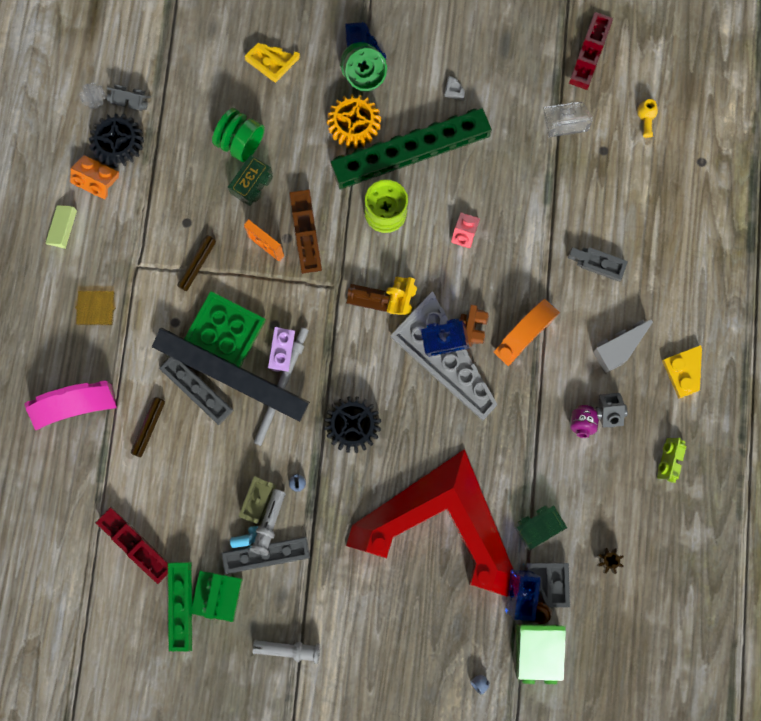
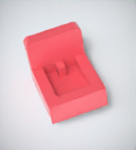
[451,213,480,248]

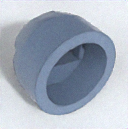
[289,474,306,492]
[470,675,489,695]

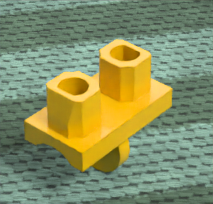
[386,277,417,315]

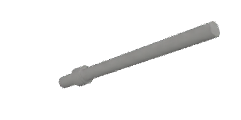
[253,327,309,446]

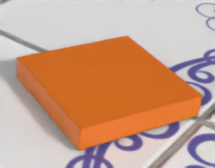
[244,219,284,261]

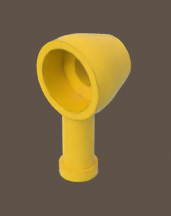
[637,99,658,138]

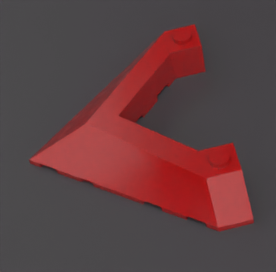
[346,449,516,598]

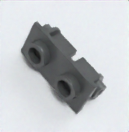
[107,84,151,111]

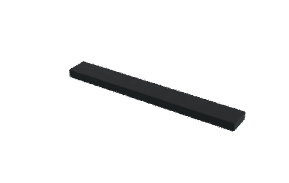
[152,328,310,422]

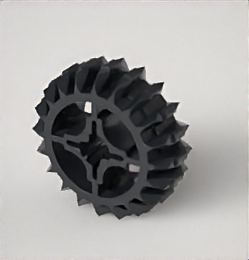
[89,113,144,168]
[324,396,381,453]

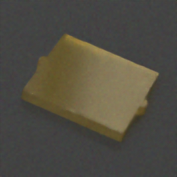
[75,291,116,325]

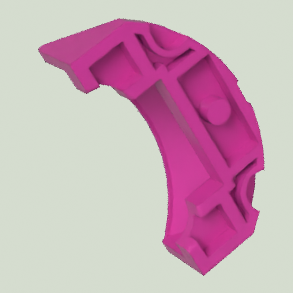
[24,381,117,430]

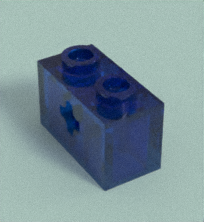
[421,319,470,357]
[505,569,541,621]

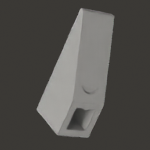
[593,320,653,374]

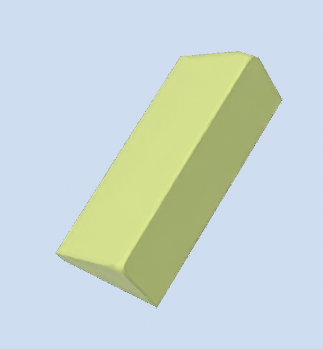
[46,205,77,249]

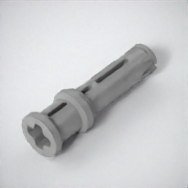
[250,489,286,556]
[253,640,320,664]

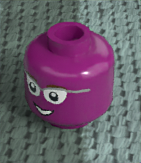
[570,405,599,438]

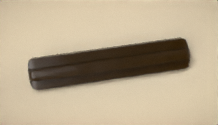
[177,235,216,291]
[131,397,165,457]

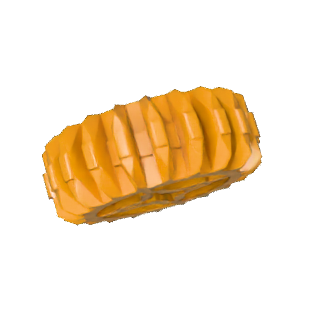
[327,94,381,148]

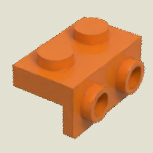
[70,155,119,199]

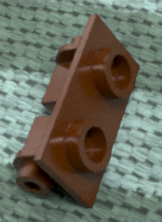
[346,284,390,312]

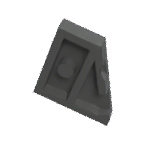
[527,563,570,607]

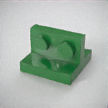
[192,571,243,622]

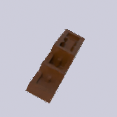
[289,189,322,274]

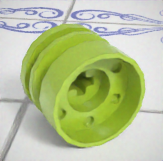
[365,180,408,233]

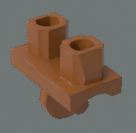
[453,305,489,347]

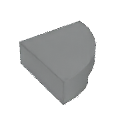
[444,76,465,101]

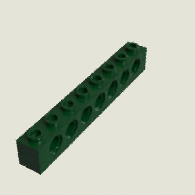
[330,108,492,190]

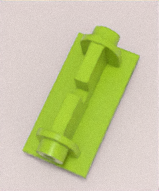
[657,438,687,483]

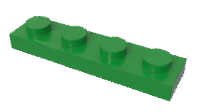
[168,562,192,652]

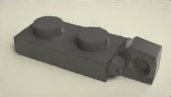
[568,247,628,282]

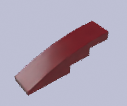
[569,12,614,90]
[95,507,168,584]

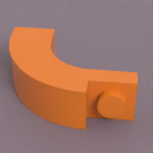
[493,299,560,366]

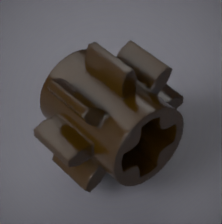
[597,548,624,574]

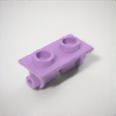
[268,327,295,372]

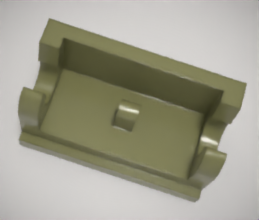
[239,476,276,525]

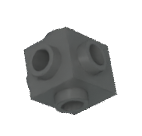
[595,393,628,428]

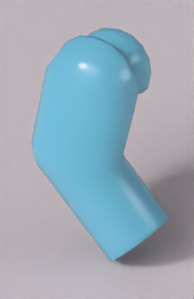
[230,526,259,548]

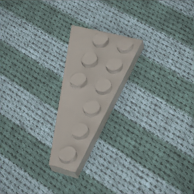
[390,291,497,421]

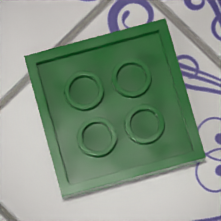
[184,291,266,367]

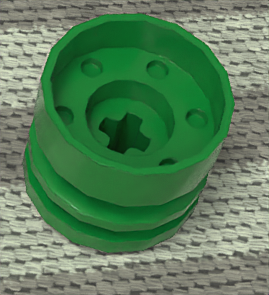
[340,42,387,91]
[212,108,265,162]

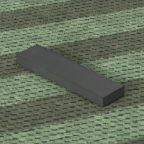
[159,357,234,425]
[222,537,310,574]

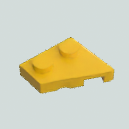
[245,43,300,83]
[662,345,702,399]

